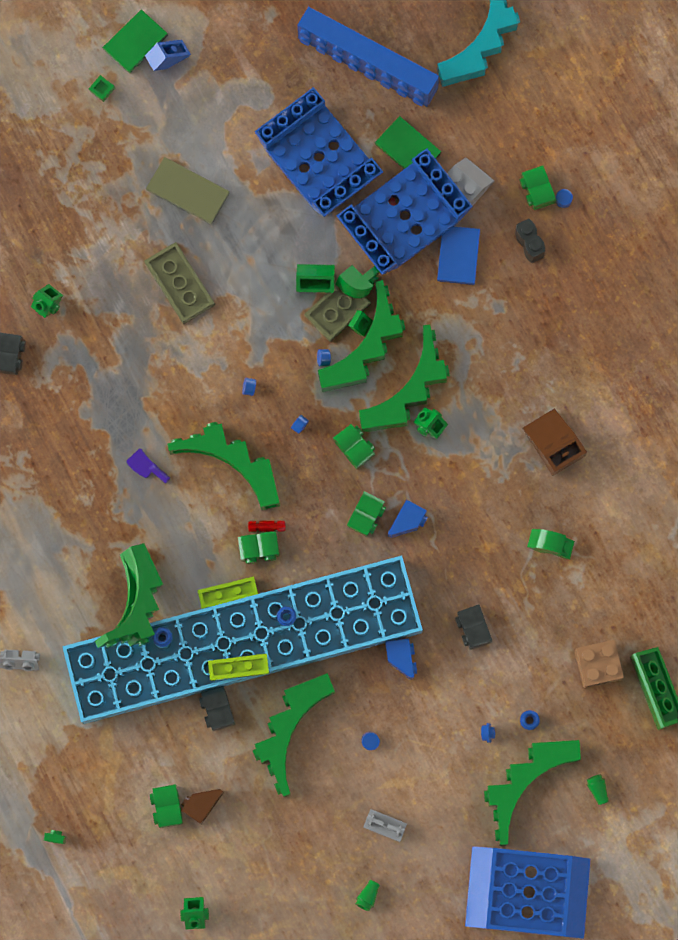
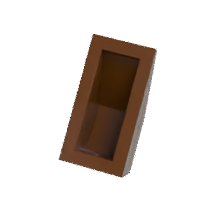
[181,789,224,825]

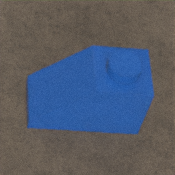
[145,40,191,71]
[388,500,428,538]

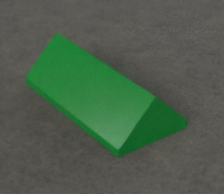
[630,647,678,730]

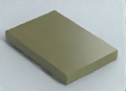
[304,285,371,342]

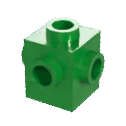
[31,284,63,318]
[413,407,448,439]
[180,897,209,930]

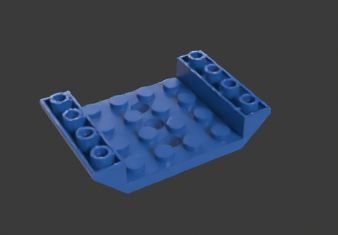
[255,87,383,217]
[336,148,473,275]
[465,847,591,939]

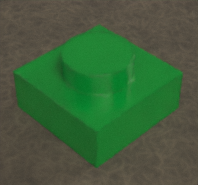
[89,75,115,102]
[348,310,373,337]
[43,830,67,844]

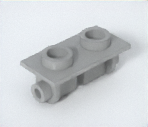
[0,649,40,671]
[363,809,407,842]

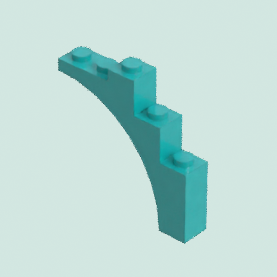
[437,0,520,87]

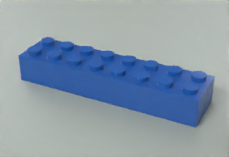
[297,7,439,107]

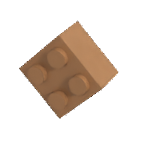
[575,640,624,688]

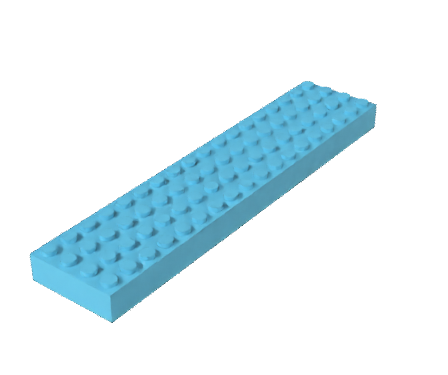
[62,556,423,724]

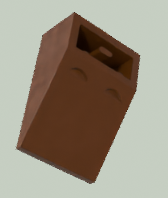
[522,408,587,476]

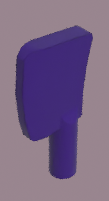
[126,449,170,484]

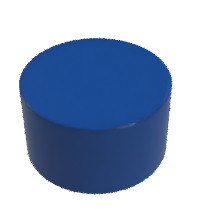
[556,189,573,208]
[317,349,331,367]
[242,378,256,396]
[291,415,309,434]
[361,732,380,750]

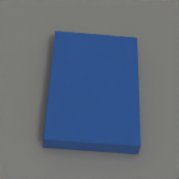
[437,226,480,285]

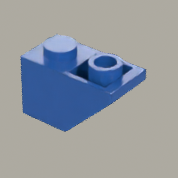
[386,639,417,680]

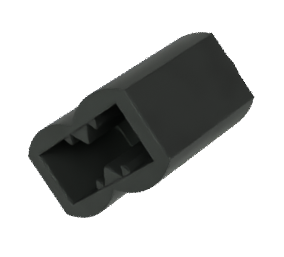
[515,219,545,263]
[0,333,26,375]
[455,604,492,650]
[199,686,235,731]

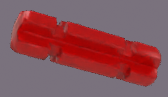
[248,521,286,532]

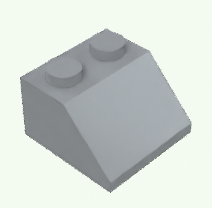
[447,158,494,206]

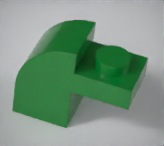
[335,265,380,298]
[527,529,575,560]

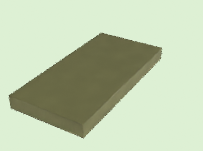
[146,157,230,225]
[144,242,215,324]

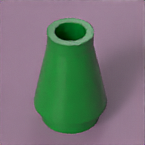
[587,774,609,805]
[356,880,380,911]

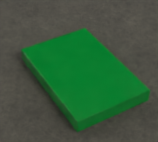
[102,9,168,74]
[375,116,441,169]

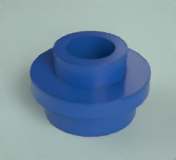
[277,606,296,626]
[152,627,172,647]
[520,710,540,730]
[481,723,495,743]

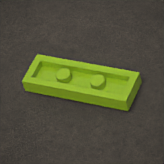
[197,576,258,609]
[208,654,269,681]

